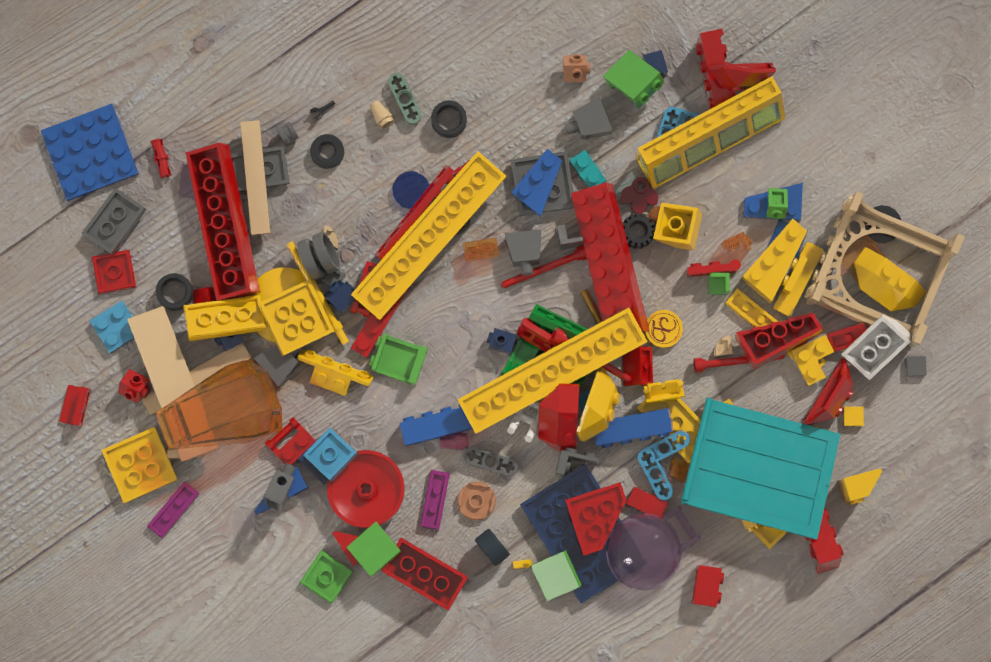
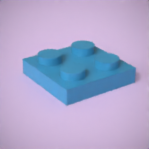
[90,301,134,354]
[303,427,358,482]

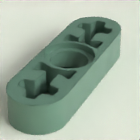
[388,73,421,125]

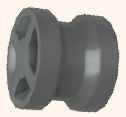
[277,122,299,145]

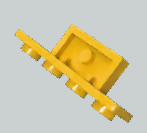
[773,242,824,317]
[297,349,374,396]

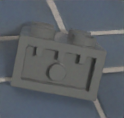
[555,448,600,477]

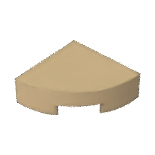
[323,225,339,250]
[714,335,733,357]

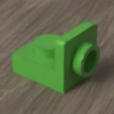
[766,188,788,219]

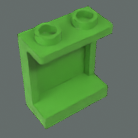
[603,50,664,108]
[369,333,428,386]

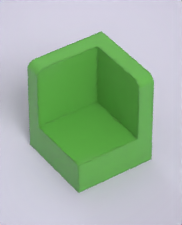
[708,273,730,295]

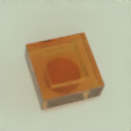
[666,457,690,483]

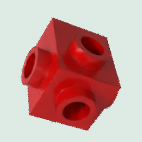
[118,369,150,403]

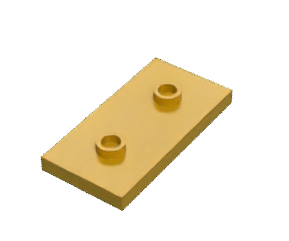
[184,295,266,341]

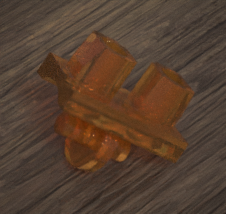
[463,237,500,262]

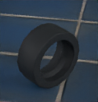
[431,100,467,138]
[155,273,193,311]

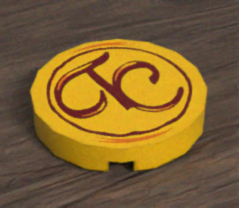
[645,310,683,348]

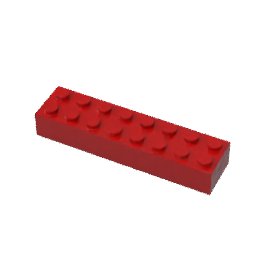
[185,142,260,301]
[571,183,650,333]

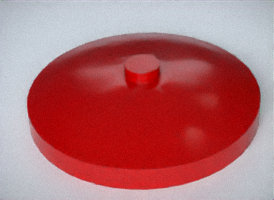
[327,450,405,528]

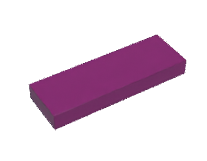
[420,470,450,530]
[147,481,199,539]

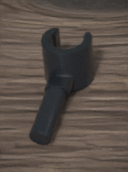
[310,101,335,120]

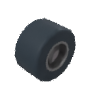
[475,529,510,566]

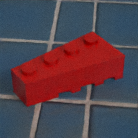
[695,28,736,109]

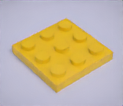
[257,279,334,356]
[101,427,178,503]

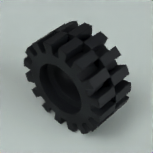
[623,213,655,249]

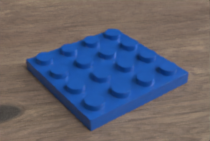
[41,103,139,201]

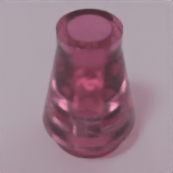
[440,432,469,451]

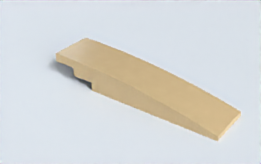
[127,306,218,462]

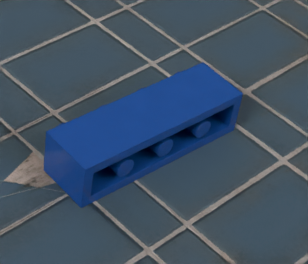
[400,404,473,447]
[595,408,674,448]

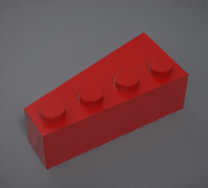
[735,313,823,370]
[805,509,844,574]

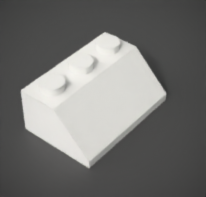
[842,315,911,380]

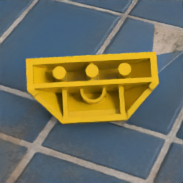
[854,247,926,311]
[577,367,620,441]

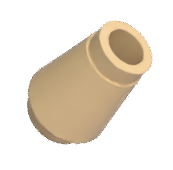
[370,100,394,130]

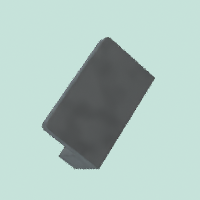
[556,224,583,250]

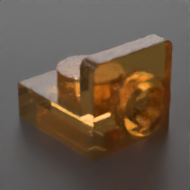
[721,232,752,252]

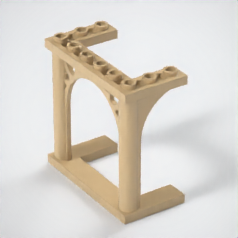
[804,191,965,348]

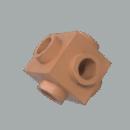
[563,54,590,83]

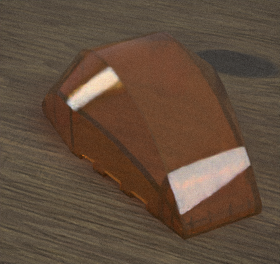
[155,359,282,450]

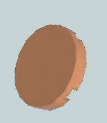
[458,482,496,520]

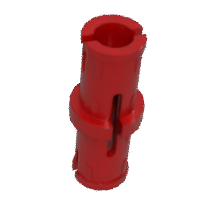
[150,138,172,178]

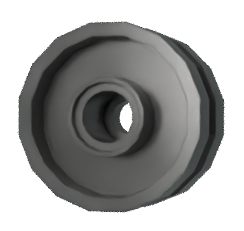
[297,231,340,280]

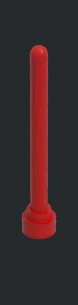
[501,245,587,288]
[550,328,632,382]
[693,354,785,374]

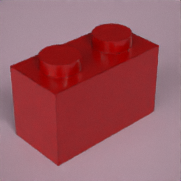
[692,565,724,607]

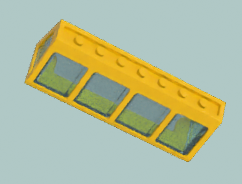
[635,76,785,189]

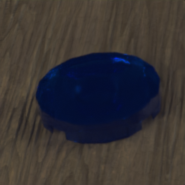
[392,171,429,209]

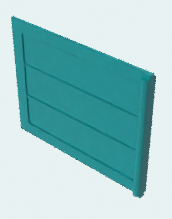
[680,397,841,540]

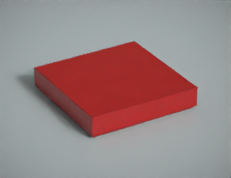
[92,250,137,295]

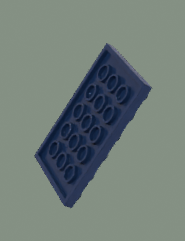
[520,464,647,604]

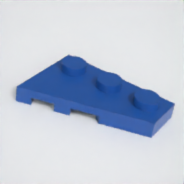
[511,149,562,217]
[743,182,803,221]

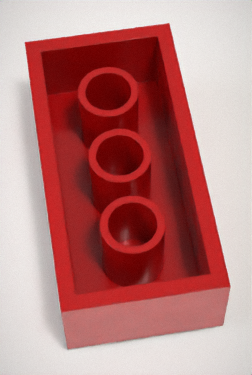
[381,537,468,611]

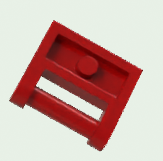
[265,417,316,465]

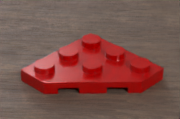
[565,482,627,556]

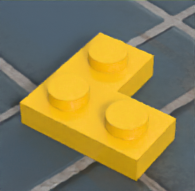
[790,335,834,386]

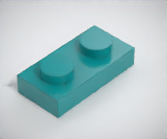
[569,150,607,188]

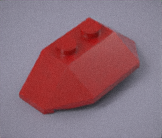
[709,63,776,92]
[802,357,853,425]
[538,383,579,451]

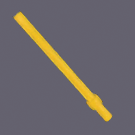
[286,241,349,345]

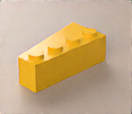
[741,219,807,303]

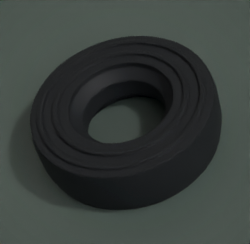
[310,134,344,169]

